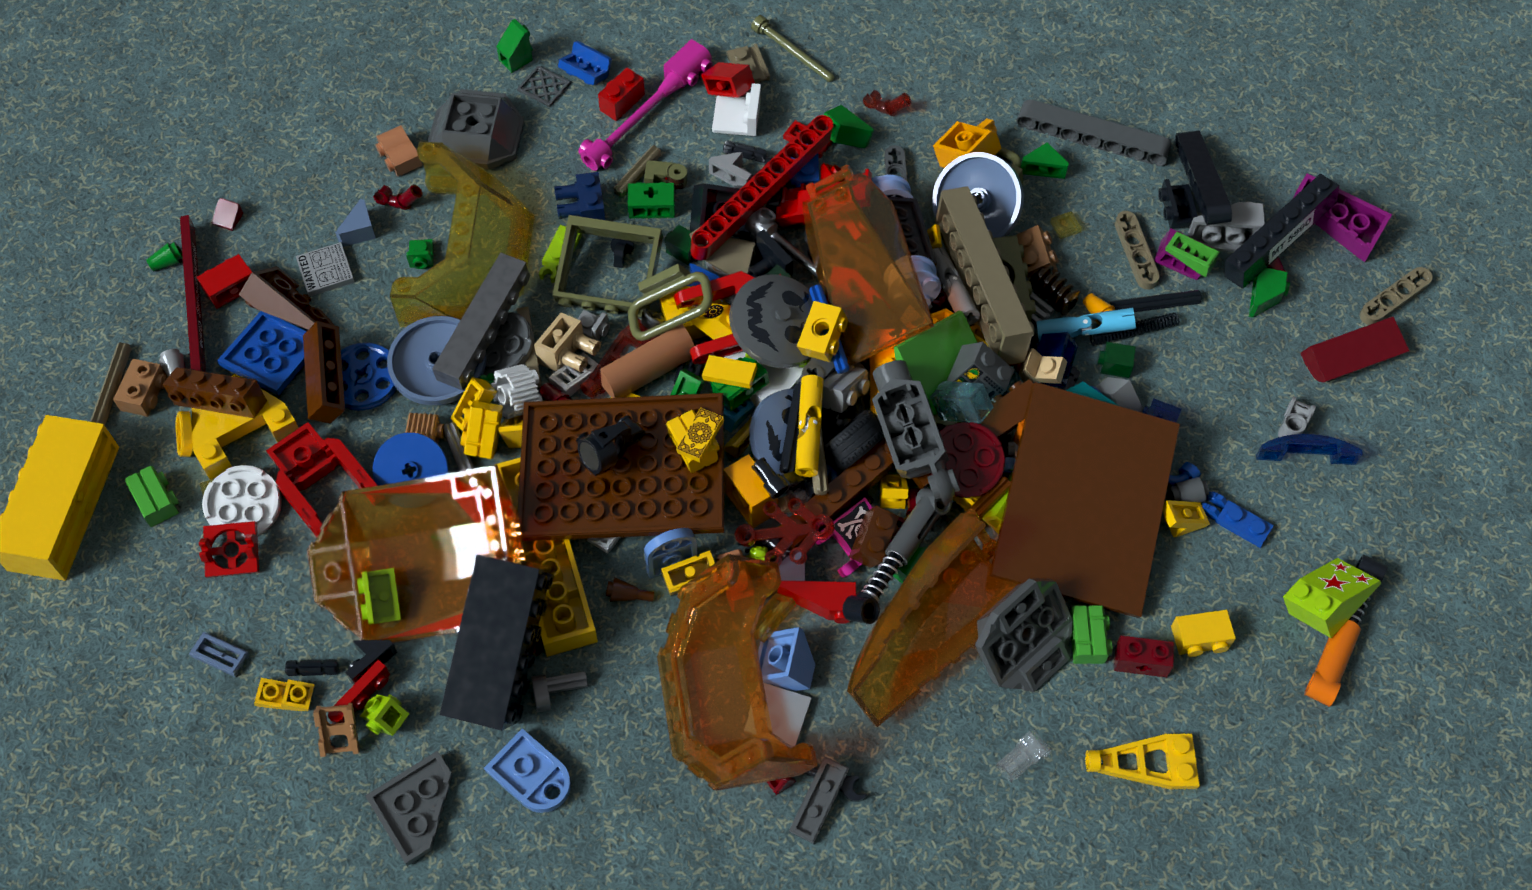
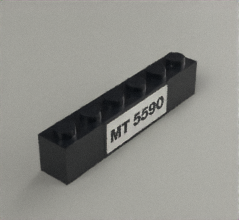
[1224,173,1339,289]

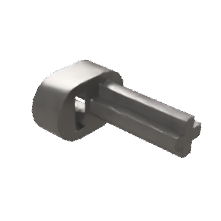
[531,671,588,712]

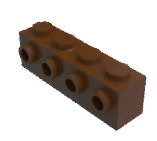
[303,321,345,424]
[163,367,267,418]

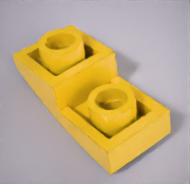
[254,678,315,711]

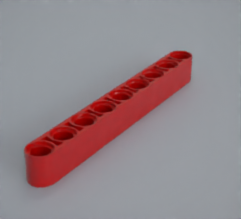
[690,115,833,261]

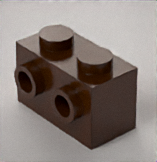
[849,506,899,568]

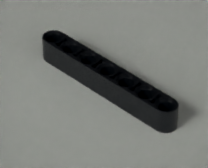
[1175,130,1232,225]

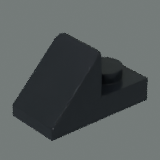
[345,640,398,685]

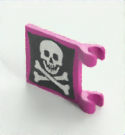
[813,498,893,578]

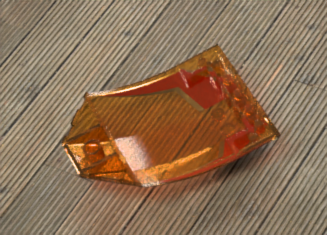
[307,465,525,642]

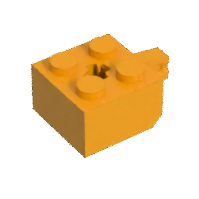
[933,118,1001,168]

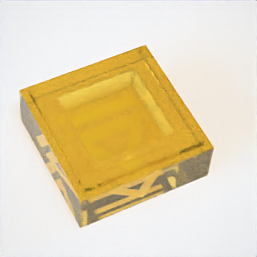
[1050,211,1082,239]

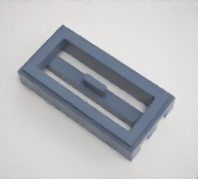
[189,632,250,677]

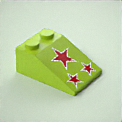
[1283,558,1381,638]

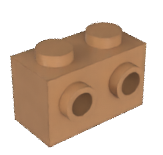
[113,359,167,417]

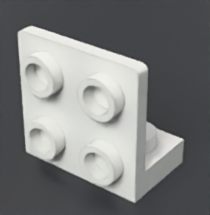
[712,83,761,136]

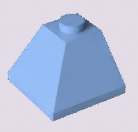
[751,627,815,691]

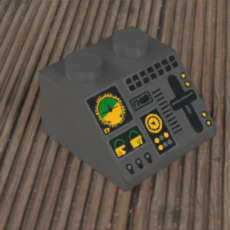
[945,342,1014,411]

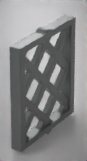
[517,65,570,107]

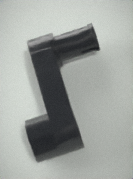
[751,458,816,499]

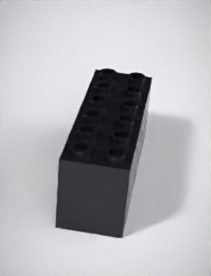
[439,552,554,731]

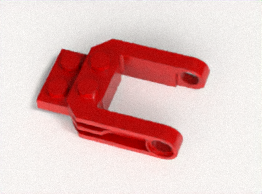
[674,271,781,364]
[266,422,386,543]

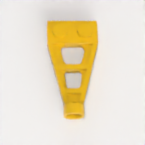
[1085,734,1200,789]

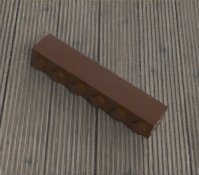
[912,379,1033,490]
[778,437,895,551]

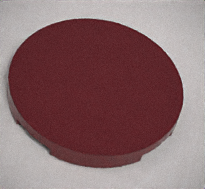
[930,422,1005,498]

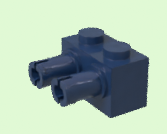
[554,172,605,220]

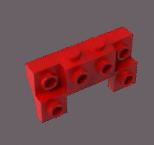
[776,169,872,227]

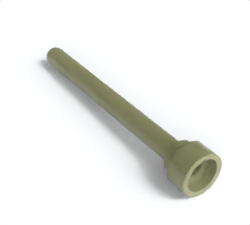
[751,15,834,82]

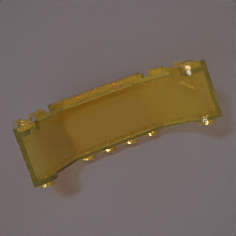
[390,142,535,327]

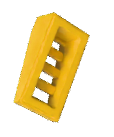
[450,377,497,431]

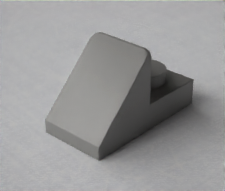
[709,152,752,186]

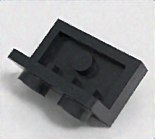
[1158,179,1198,229]

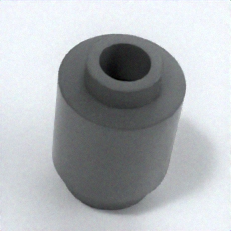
[1169,477,1209,502]

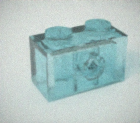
[930,381,994,423]

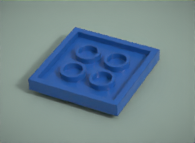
[217,311,307,396]

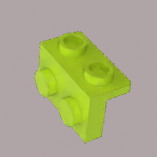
[357,568,401,625]

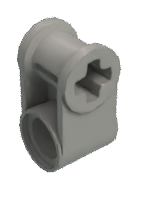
[1278,396,1316,444]

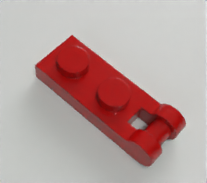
[328,660,390,724]

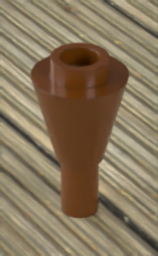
[605,577,654,602]

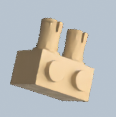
[534,313,601,372]

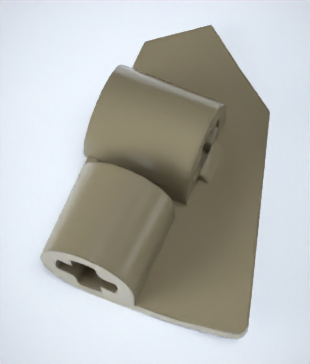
[689,226,756,275]

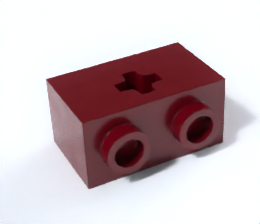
[1114,635,1174,678]

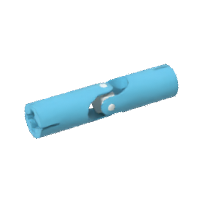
[1036,308,1136,342]

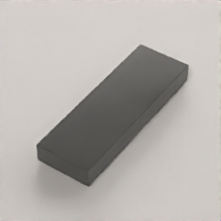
[789,756,850,844]

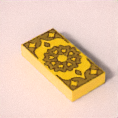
[676,407,724,463]

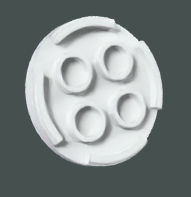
[202,465,282,540]

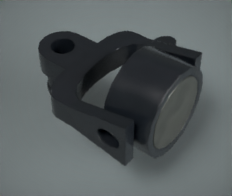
[576,415,645,477]

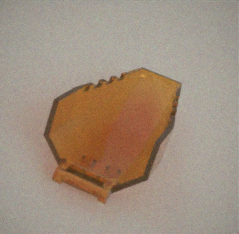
[847,509,1018,727]

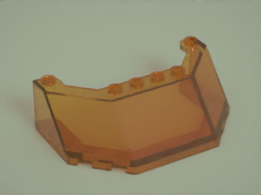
[657,554,818,791]

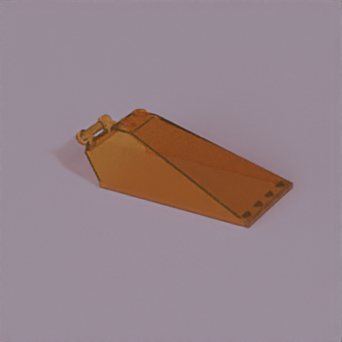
[802,164,934,367]

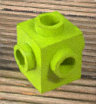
[361,694,409,736]

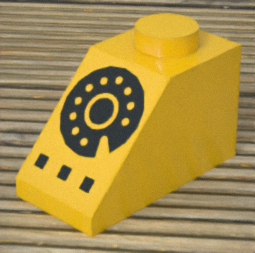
[690,303,733,340]

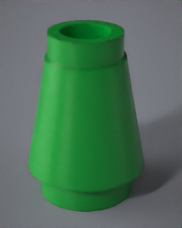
[146,242,183,272]

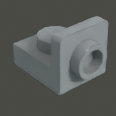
[578,310,610,341]

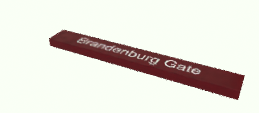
[180,215,206,372]

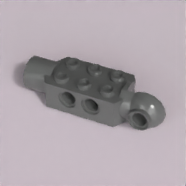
[872,360,960,506]

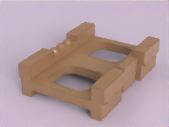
[313,703,360,757]

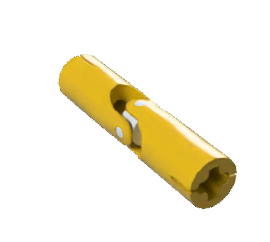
[795,375,824,477]

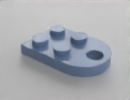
[644,528,697,578]
[484,729,571,813]

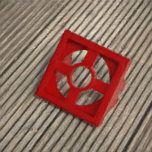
[199,521,259,578]

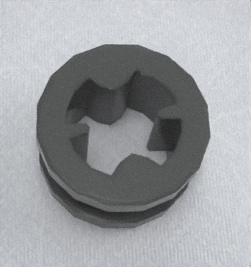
[641,310,665,329]

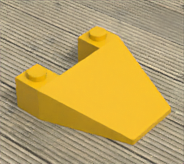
[192,374,299,482]

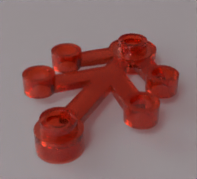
[735,498,834,568]

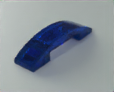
[1256,434,1363,465]

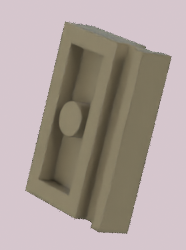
[727,44,770,84]

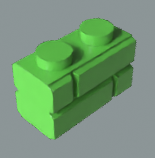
[125,466,179,527]
[1070,606,1112,664]

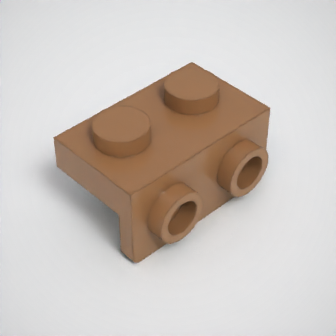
[1017,225,1059,277]

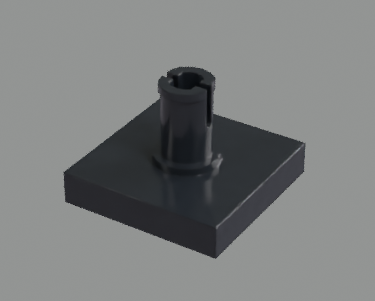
[748,229,793,278]

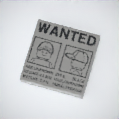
[296,242,355,297]

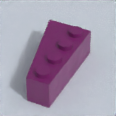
[1293,173,1392,262]

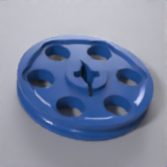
[341,343,397,411]

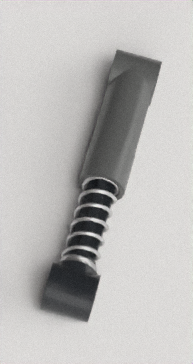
[843,488,952,624]

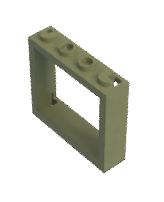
[552,215,663,318]

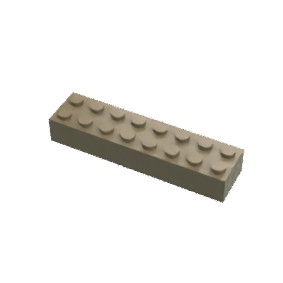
[935,186,1034,365]

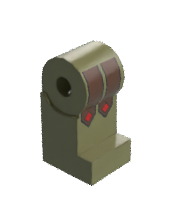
[644,160,687,190]

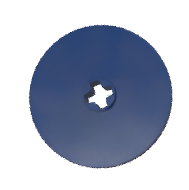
[373,432,449,508]

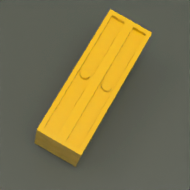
[0,415,119,581]

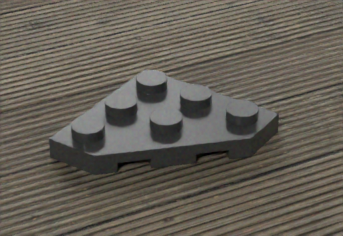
[365,750,453,866]

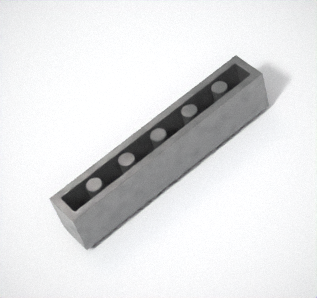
[432,253,530,391]

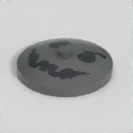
[729,274,824,368]

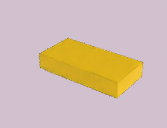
[702,355,757,389]

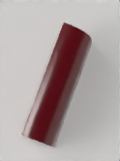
[1300,316,1409,382]

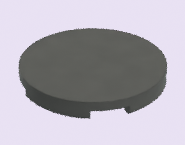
[484,312,534,376]

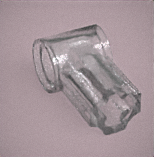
[996,729,1052,783]

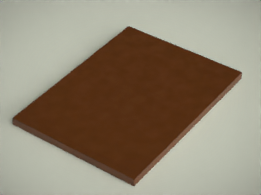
[989,382,1180,618]
[516,393,724,541]

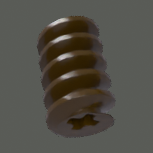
[1029,265,1081,316]

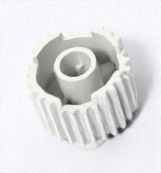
[491,364,543,419]

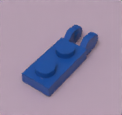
[1201,491,1274,548]

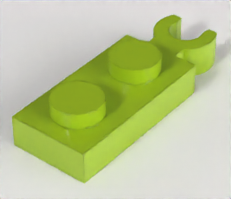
[539,225,582,283]

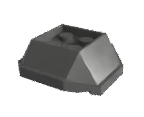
[427,89,525,170]
[975,578,1073,692]

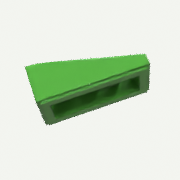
[1165,232,1219,277]

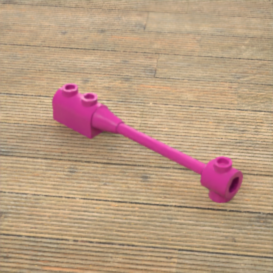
[579,39,713,171]

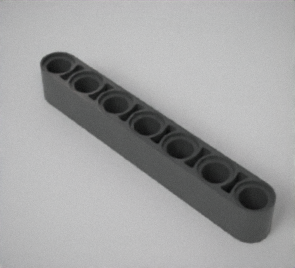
[1017,100,1172,166]

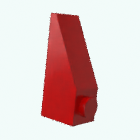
[777,581,856,624]

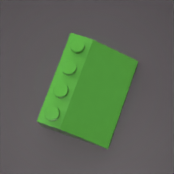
[894,311,978,415]

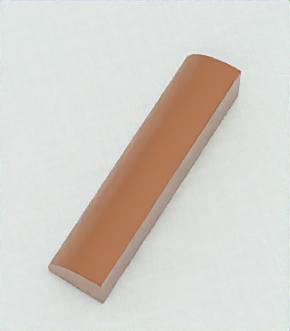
[600,324,694,398]

